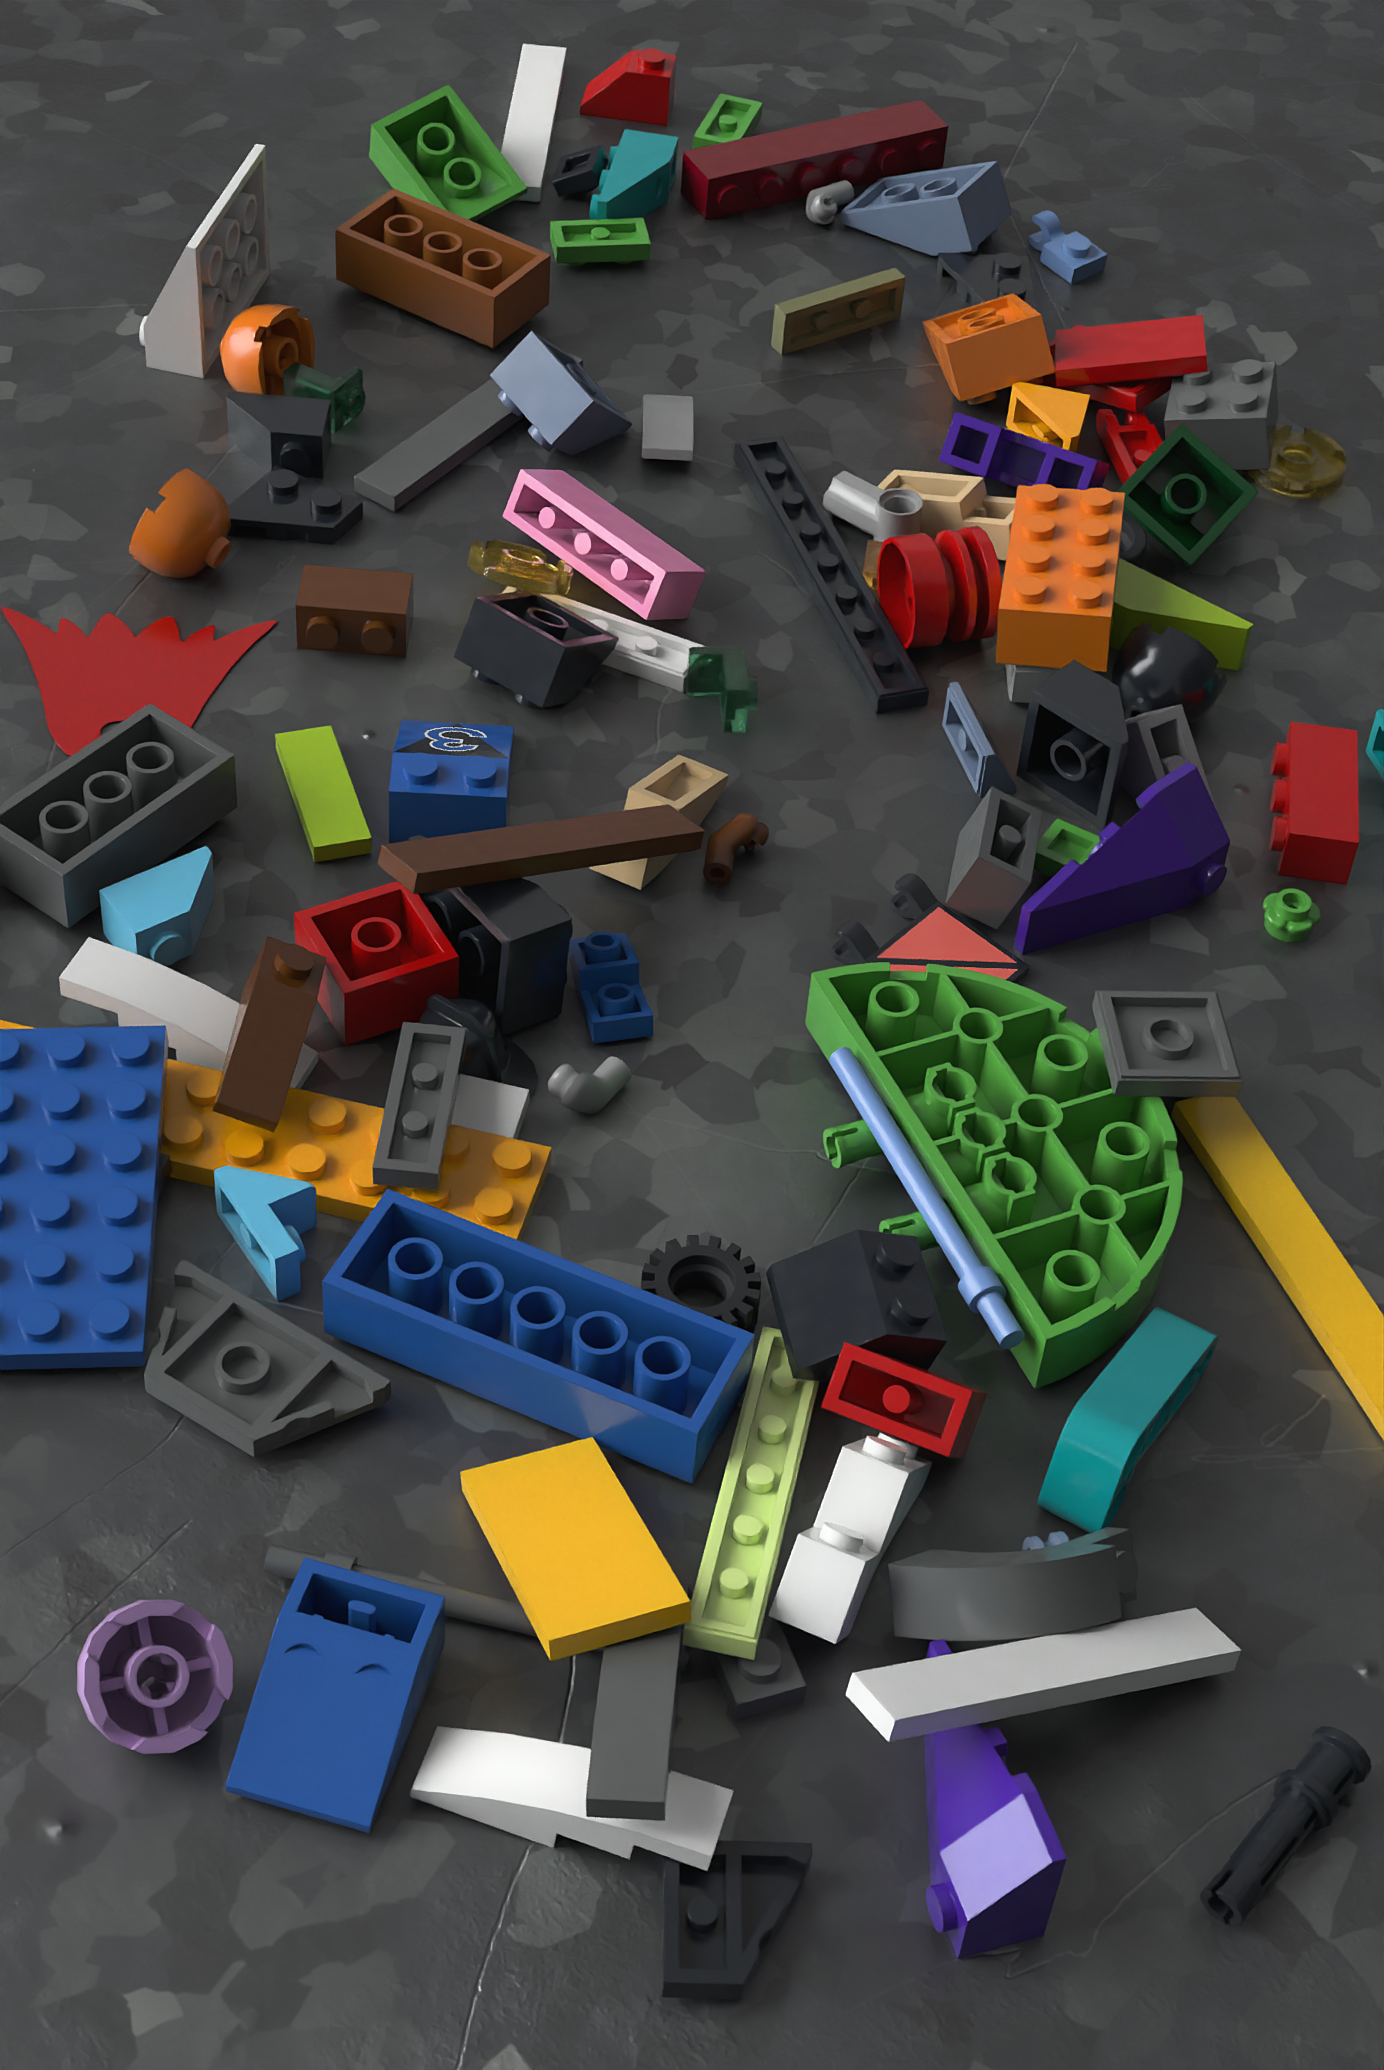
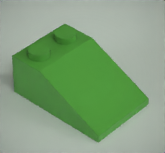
[369,84,528,222]

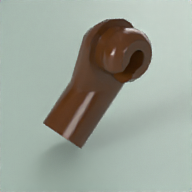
[703,813,769,884]

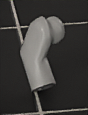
[805,180,854,225]
[548,1056,632,1114]

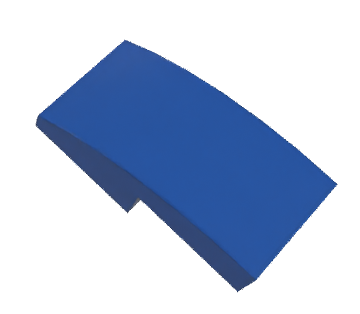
[568,931,653,1044]

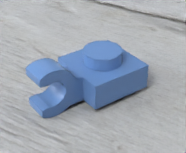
[1028,210,1108,284]

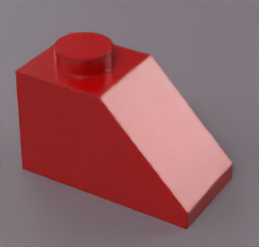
[580,48,677,126]
[821,1342,988,1458]

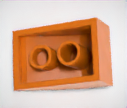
[922,293,1055,405]

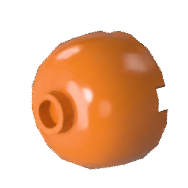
[220,304,315,397]
[129,468,232,579]

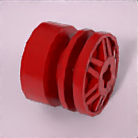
[877,526,1002,650]

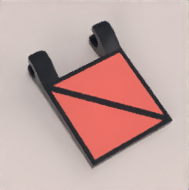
[831,873,1030,984]

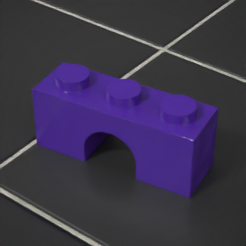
[938,412,1110,490]

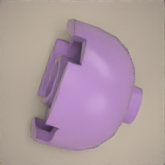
[77,1599,233,1754]

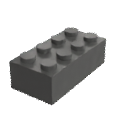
[0,703,237,928]

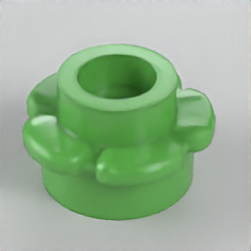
[1262,888,1320,942]

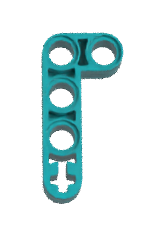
[1037,1306,1219,1533]

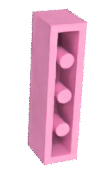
[503,469,707,620]

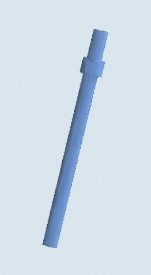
[829,1047,1025,1349]

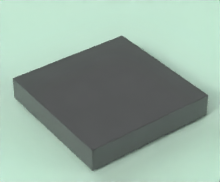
[1092,990,1243,1097]

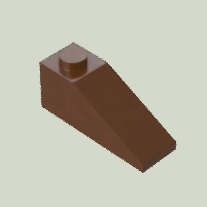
[212,936,327,1132]

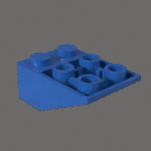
[225,1557,445,1833]

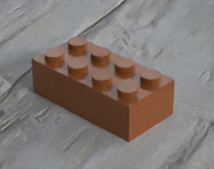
[335,188,551,348]

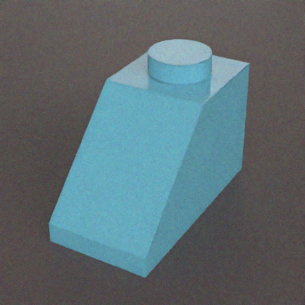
[99,846,215,966]

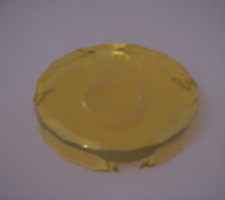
[1247,425,1346,499]
[466,539,574,595]

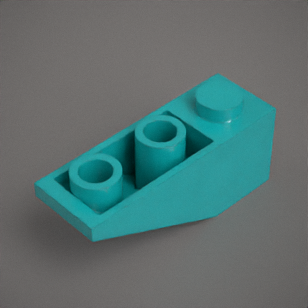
[589,129,679,220]

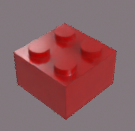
[294,881,459,1046]

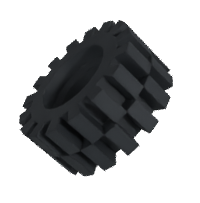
[641,1235,761,1334]

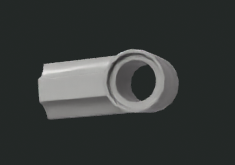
[823,470,923,552]

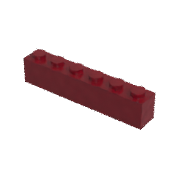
[680,100,949,220]

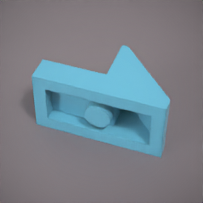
[214,1165,317,1302]

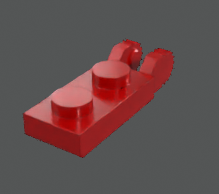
[1096,409,1163,485]

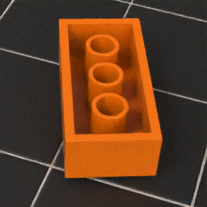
[996,484,1125,672]

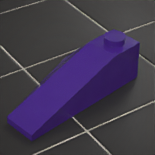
[1014,761,1231,955]
[924,1639,1067,1959]

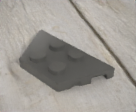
[144,1259,391,1457]

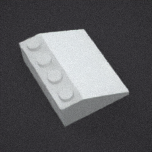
[139,144,270,378]

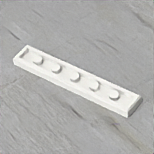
[501,44,567,202]
[846,1608,1241,1742]

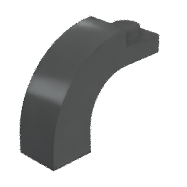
[888,1527,1138,1641]

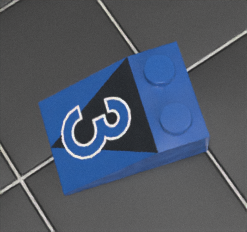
[389,720,514,843]

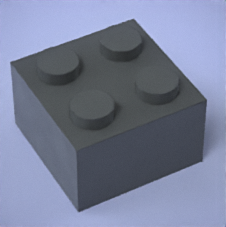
[1164,359,1279,470]

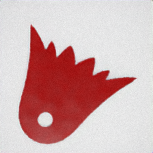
[1,606,278,756]

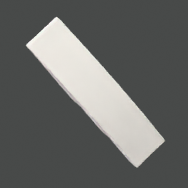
[59,937,318,1089]
[410,1726,734,1871]

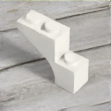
[768,1431,933,1644]

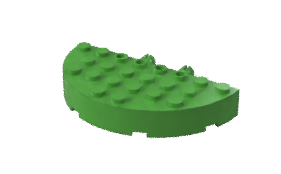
[805,962,1183,1389]

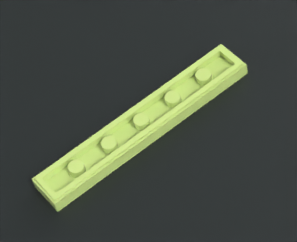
[682,1326,820,1660]

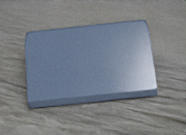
[942,682,1017,798]

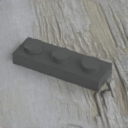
[372,1022,466,1191]

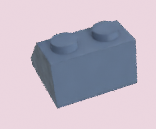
[490,331,633,456]

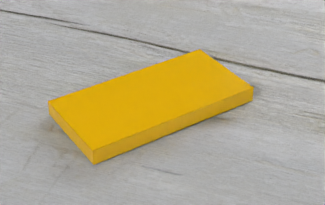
[460,1437,692,1661]

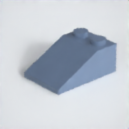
[838,161,1012,256]

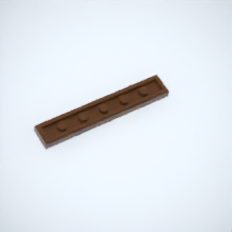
[378,804,705,894]

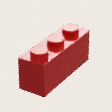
[1269,721,1359,885]

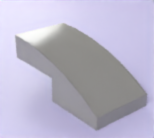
[641,394,694,461]

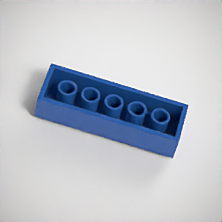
[322,1189,755,1484]

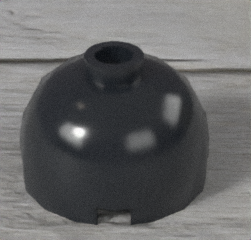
[1112,623,1227,725]

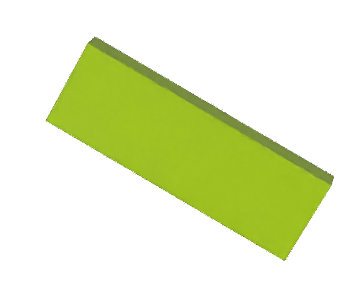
[275,725,372,862]

